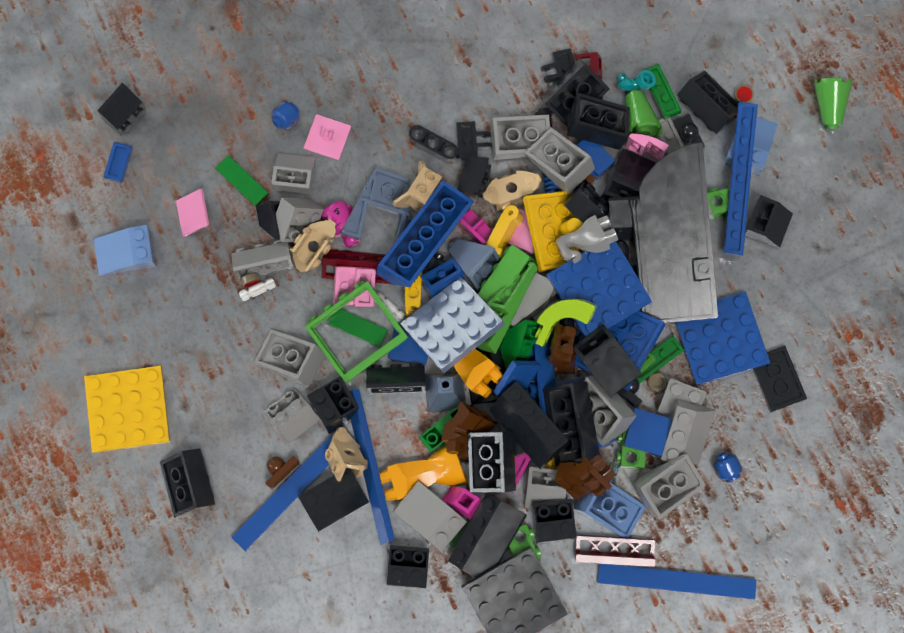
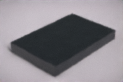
[753,346,807,413]

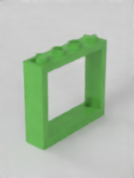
[305,281,410,383]

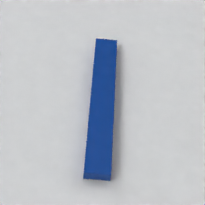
[723,102,758,256]
[350,389,395,545]
[231,430,355,552]
[597,564,757,600]

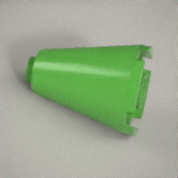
[814,78,852,129]
[625,90,663,140]

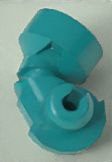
[616,70,656,91]

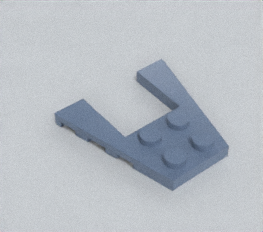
[340,168,412,243]

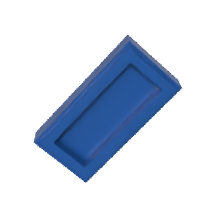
[103,142,133,183]

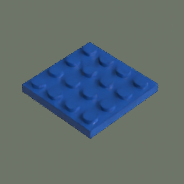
[546,241,653,338]
[675,291,770,386]
[575,311,665,391]

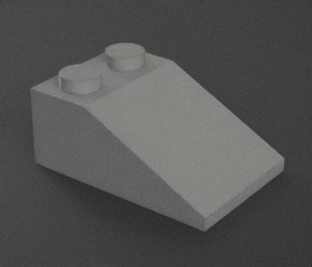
[490,115,550,160]
[525,128,595,194]
[510,273,557,328]
[254,329,325,387]
[656,378,707,419]
[631,453,706,520]
[393,481,467,552]

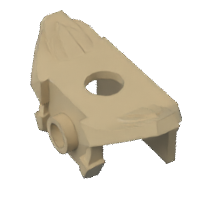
[393,161,442,212]
[482,171,542,211]
[289,219,336,272]
[325,427,368,481]

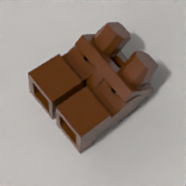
[548,324,579,374]
[442,401,495,460]
[555,455,617,500]

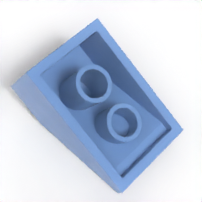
[724,117,778,176]
[94,225,156,276]
[573,483,646,538]

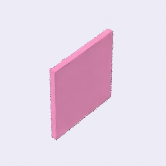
[304,114,352,161]
[176,189,209,237]

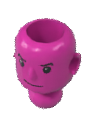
[321,200,361,248]

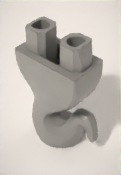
[556,215,618,264]

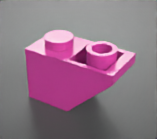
[442,486,481,521]

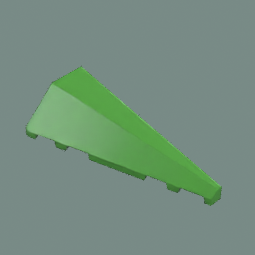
[478,262,538,354]

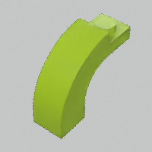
[535,298,598,347]

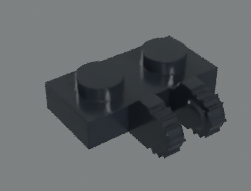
[541,48,575,83]
[456,121,492,161]

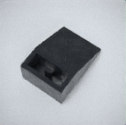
[602,148,657,201]
[573,324,642,398]

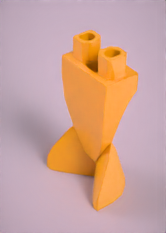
[454,349,503,398]
[379,444,468,501]

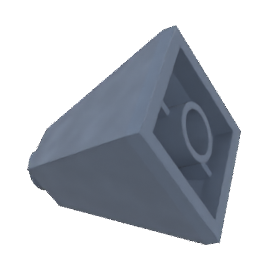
[448,239,501,293]
[425,372,466,412]

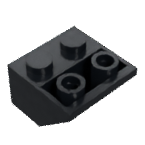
[457,157,491,203]
[564,180,609,223]
[745,195,793,248]
[307,376,359,434]
[533,499,577,544]
[387,545,429,589]

